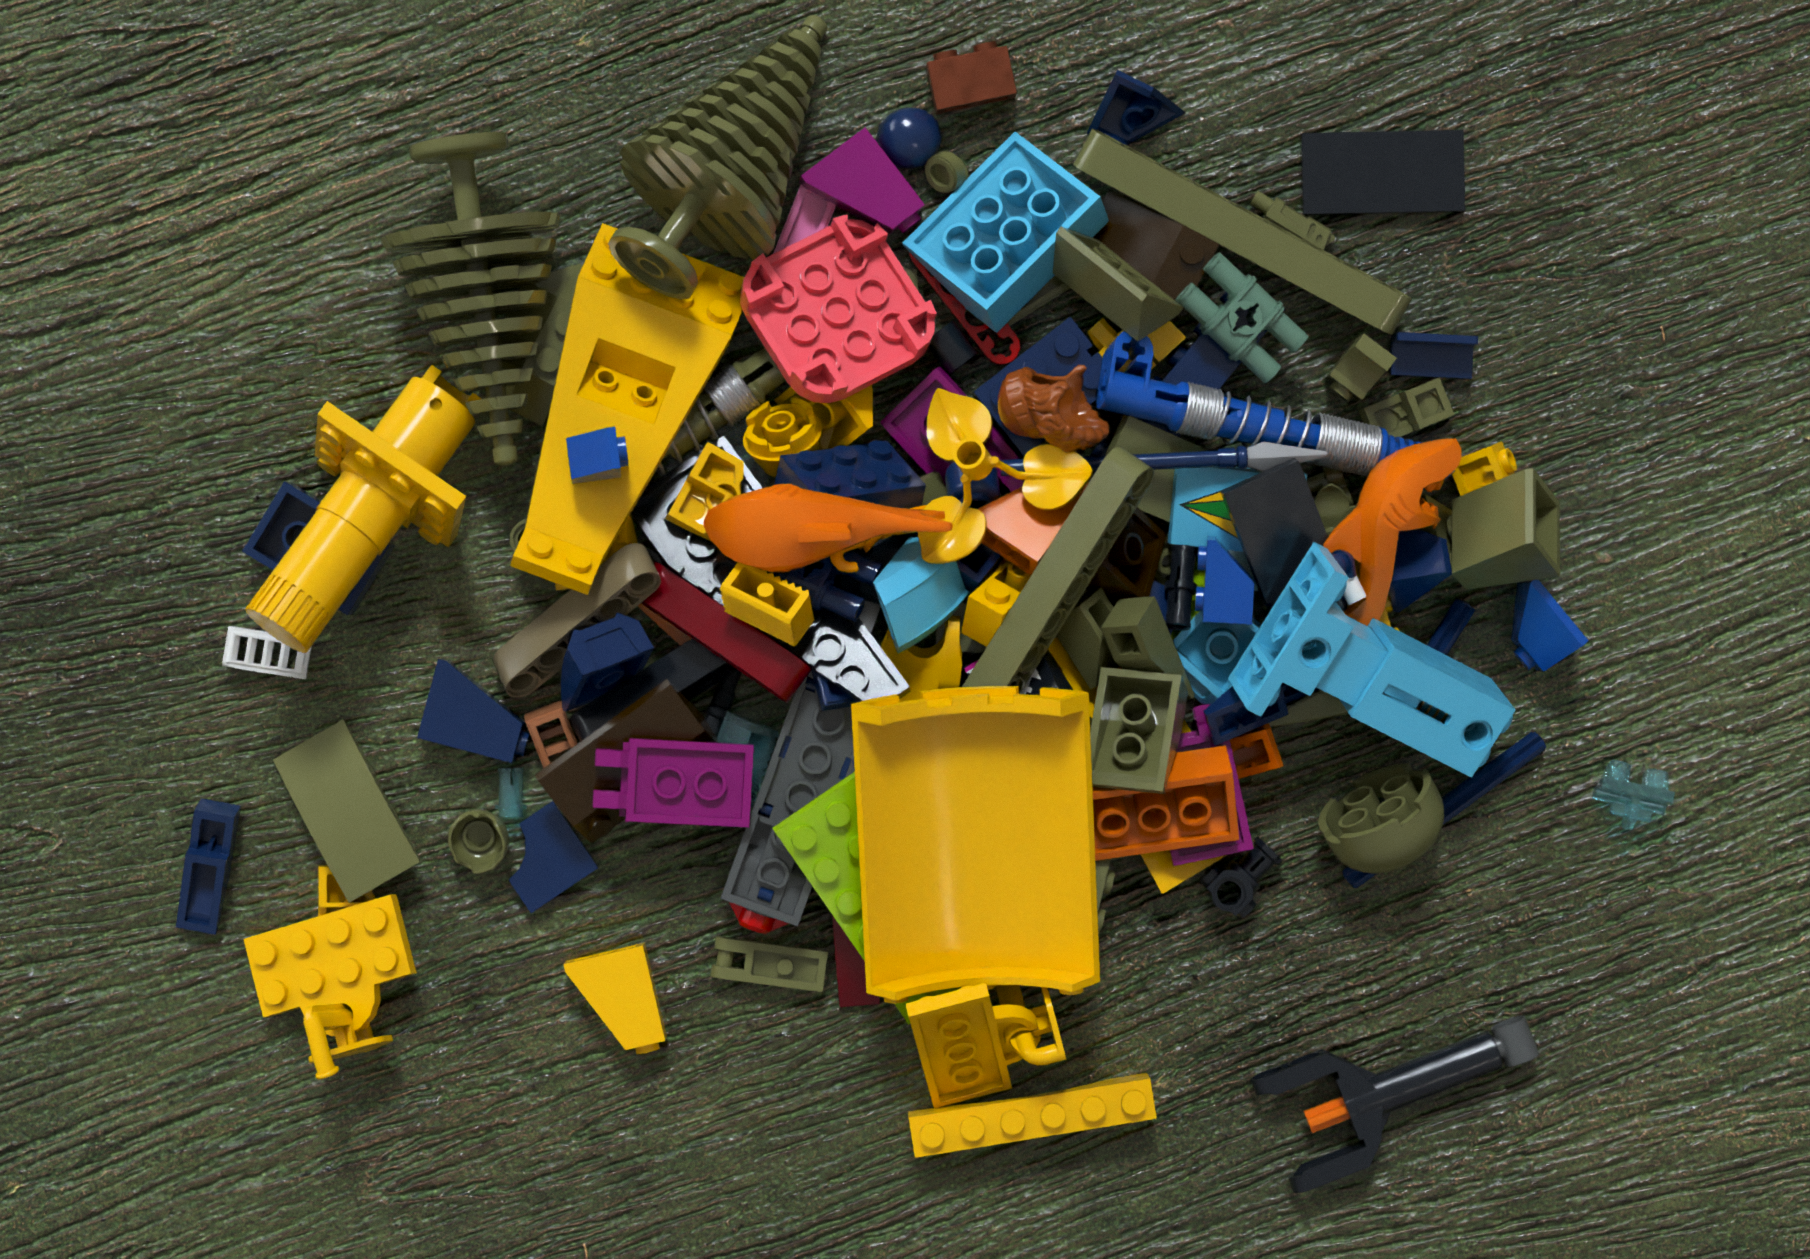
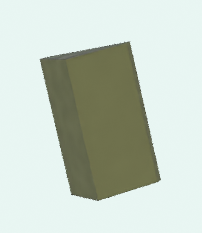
[1053,226,1184,342]

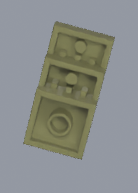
[273,719,421,903]

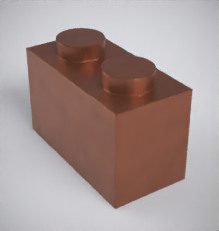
[926,41,1017,115]

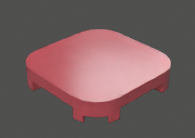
[740,214,937,403]

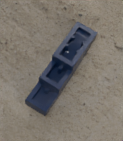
[1204,683,1319,746]

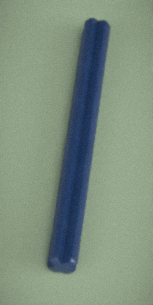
[1342,732,1546,888]

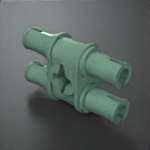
[1175,252,1309,383]

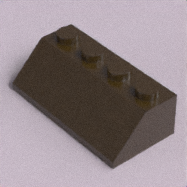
[535,679,719,843]

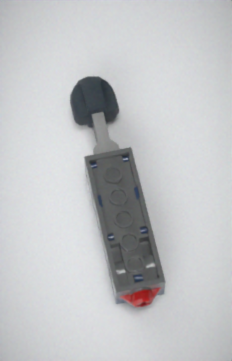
[720,533,913,934]

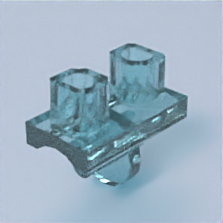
[1592,760,1675,831]

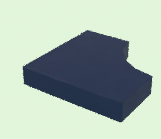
[509,801,599,913]

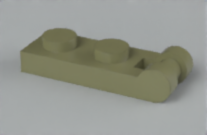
[710,936,828,992]

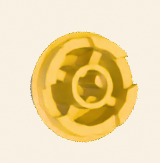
[743,398,823,477]

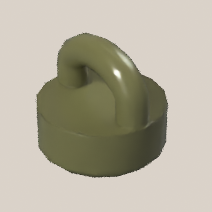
[925,151,969,194]

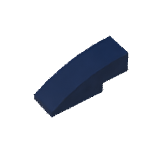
[176,798,241,935]

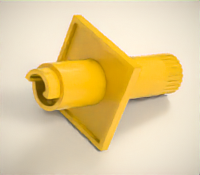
[245,365,481,653]

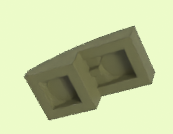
[1358,377,1455,437]

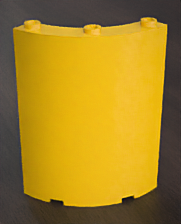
[851,686,1100,1004]

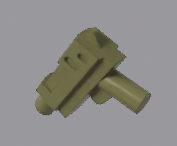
[1250,191,1335,250]

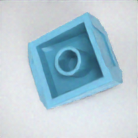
[873,537,970,654]
[1173,611,1262,705]

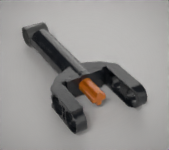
[1250,1015,1539,1193]

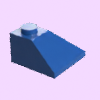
[1511,580,1588,672]

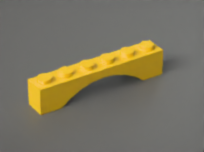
[908,1073,1157,1158]

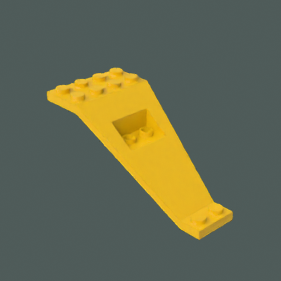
[510,223,744,595]

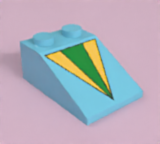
[1168,466,1307,552]

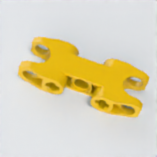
[881,615,962,702]

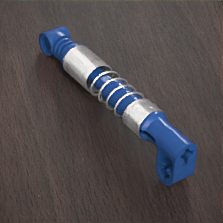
[1096,331,1455,490]

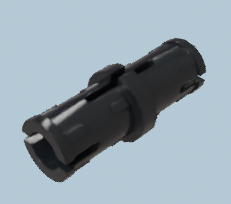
[1164,545,1197,631]

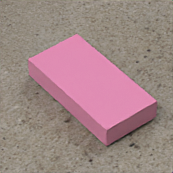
[773,185,836,254]

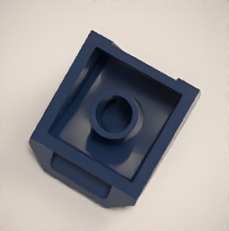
[561,613,654,712]

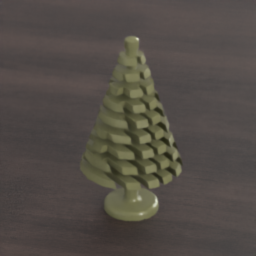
[608,15,827,300]
[380,132,561,466]

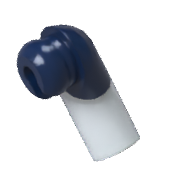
[1332,550,1367,605]

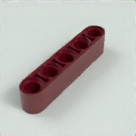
[641,562,812,703]

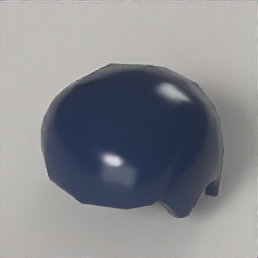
[876,107,942,169]

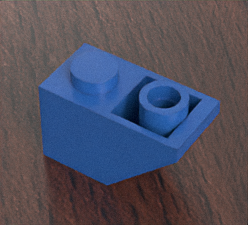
[566,427,628,484]
[1195,536,1254,625]

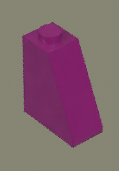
[799,127,925,235]

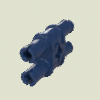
[760,550,884,623]

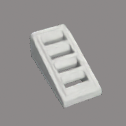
[222,626,312,679]

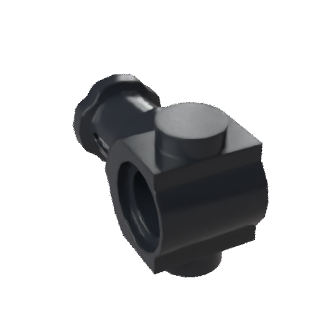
[1199,836,1283,921]

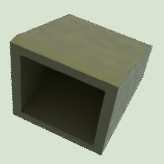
[1447,468,1560,590]

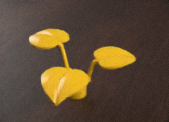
[918,388,1093,564]

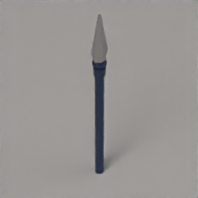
[1000,442,1328,476]

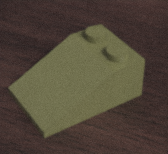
[1090,667,1188,794]

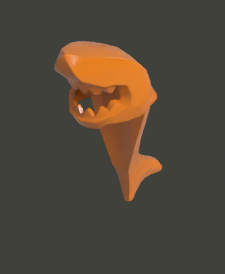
[1323,438,1462,626]
[703,484,953,573]

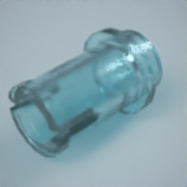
[495,768,527,818]

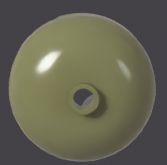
[1318,764,1444,874]

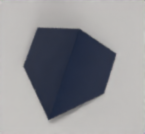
[1087,70,1186,145]
[1389,529,1452,612]

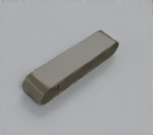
[493,543,661,697]

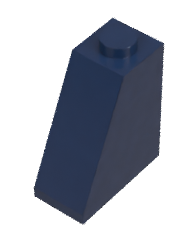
[417,659,530,763]

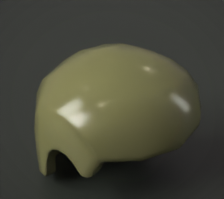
[447,809,510,874]

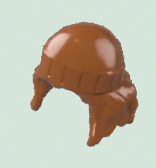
[998,365,1109,453]

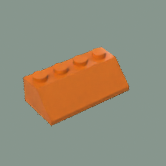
[1093,745,1239,861]

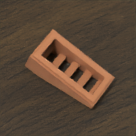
[524,701,578,768]

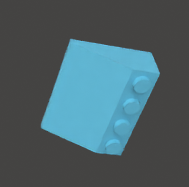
[902,132,1109,333]

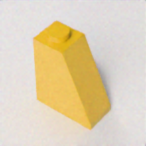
[563,942,667,1054]

